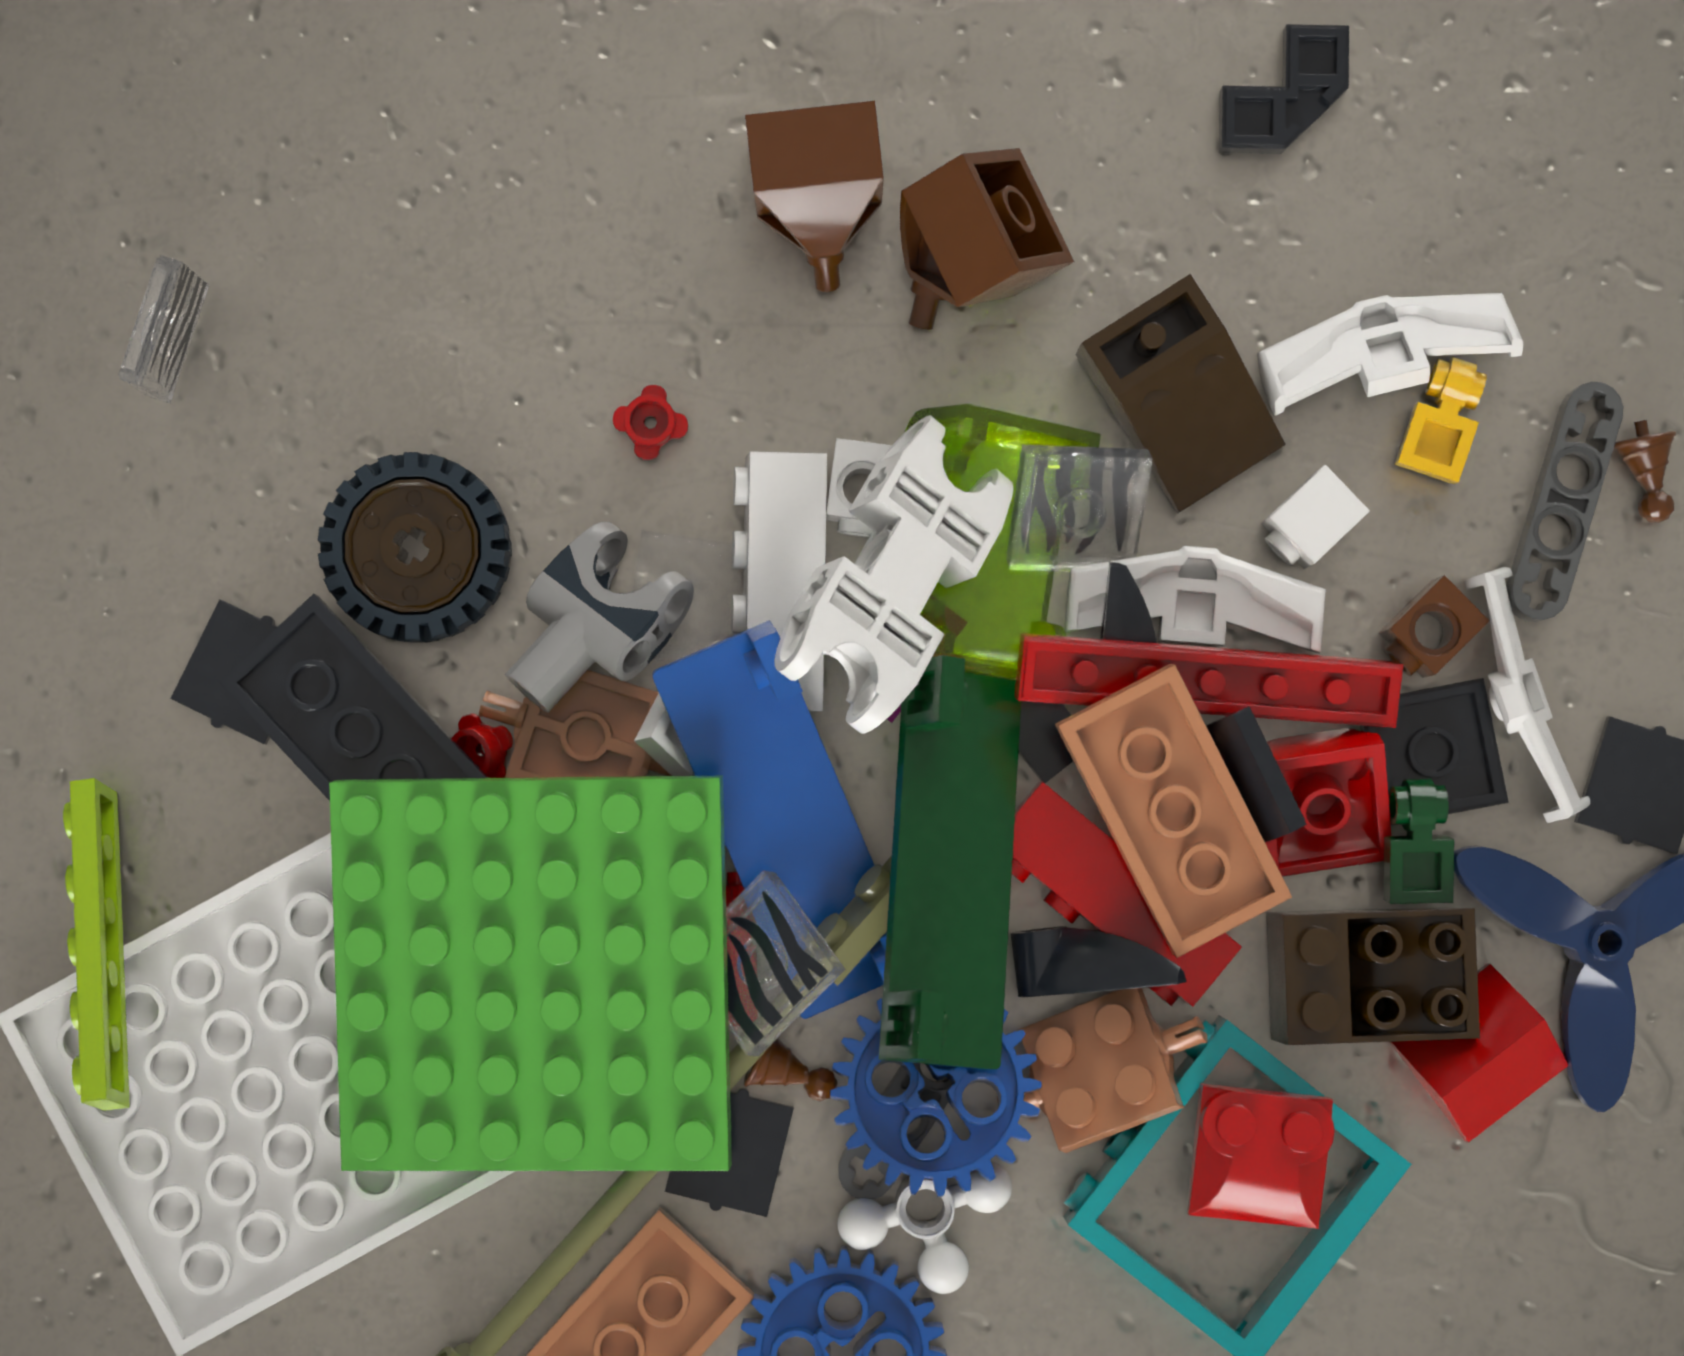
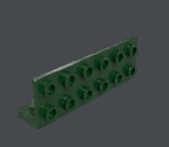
[879,655,1021,1069]

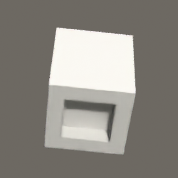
[826,438,892,537]
[1261,465,1370,569]

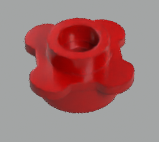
[613,385,688,461]
[452,713,513,778]

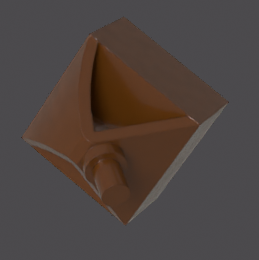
[745,101,884,292]
[900,148,1075,330]

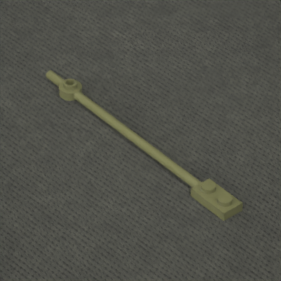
[436,855,892,1356]

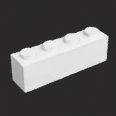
[731,451,827,712]

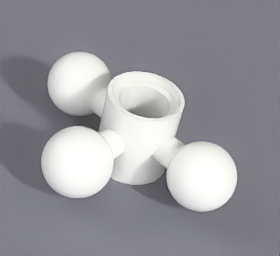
[837,1162,1012,1294]

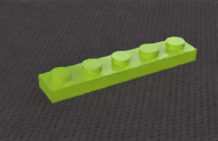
[63,778,130,1111]

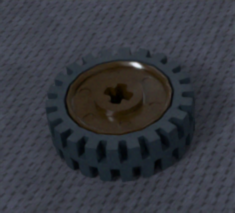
[317,452,512,643]

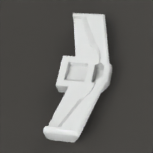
[1257,293,1524,416]
[1064,546,1326,654]
[1464,567,1590,823]

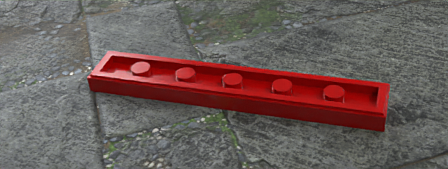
[1014,633,1403,728]

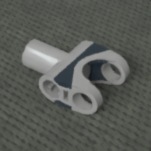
[505,522,694,713]

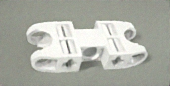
[775,415,1014,734]

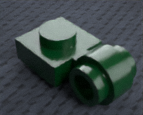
[1383,779,1454,904]

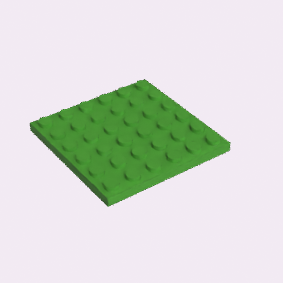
[329,776,732,1171]

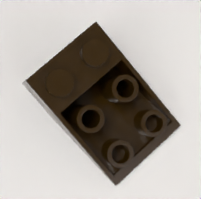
[1075,274,1286,513]
[1266,908,1480,1045]

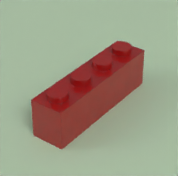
[1012,781,1242,1007]

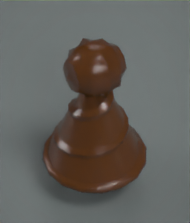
[1614,420,1676,523]
[744,1038,838,1102]

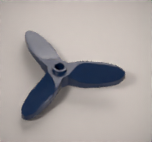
[1454,845,1684,1112]

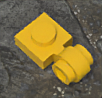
[1394,356,1487,485]

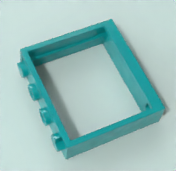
[1063,1015,1412,1356]

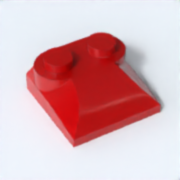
[1265,728,1392,877]
[1187,1083,1335,1229]

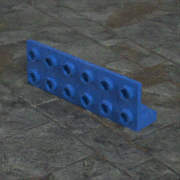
[652,620,887,1019]

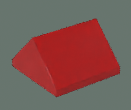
[1389,963,1568,1143]

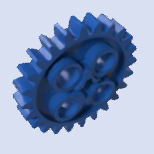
[830,998,1042,1197]
[737,1245,947,1356]

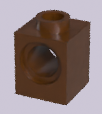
[1379,575,1490,678]

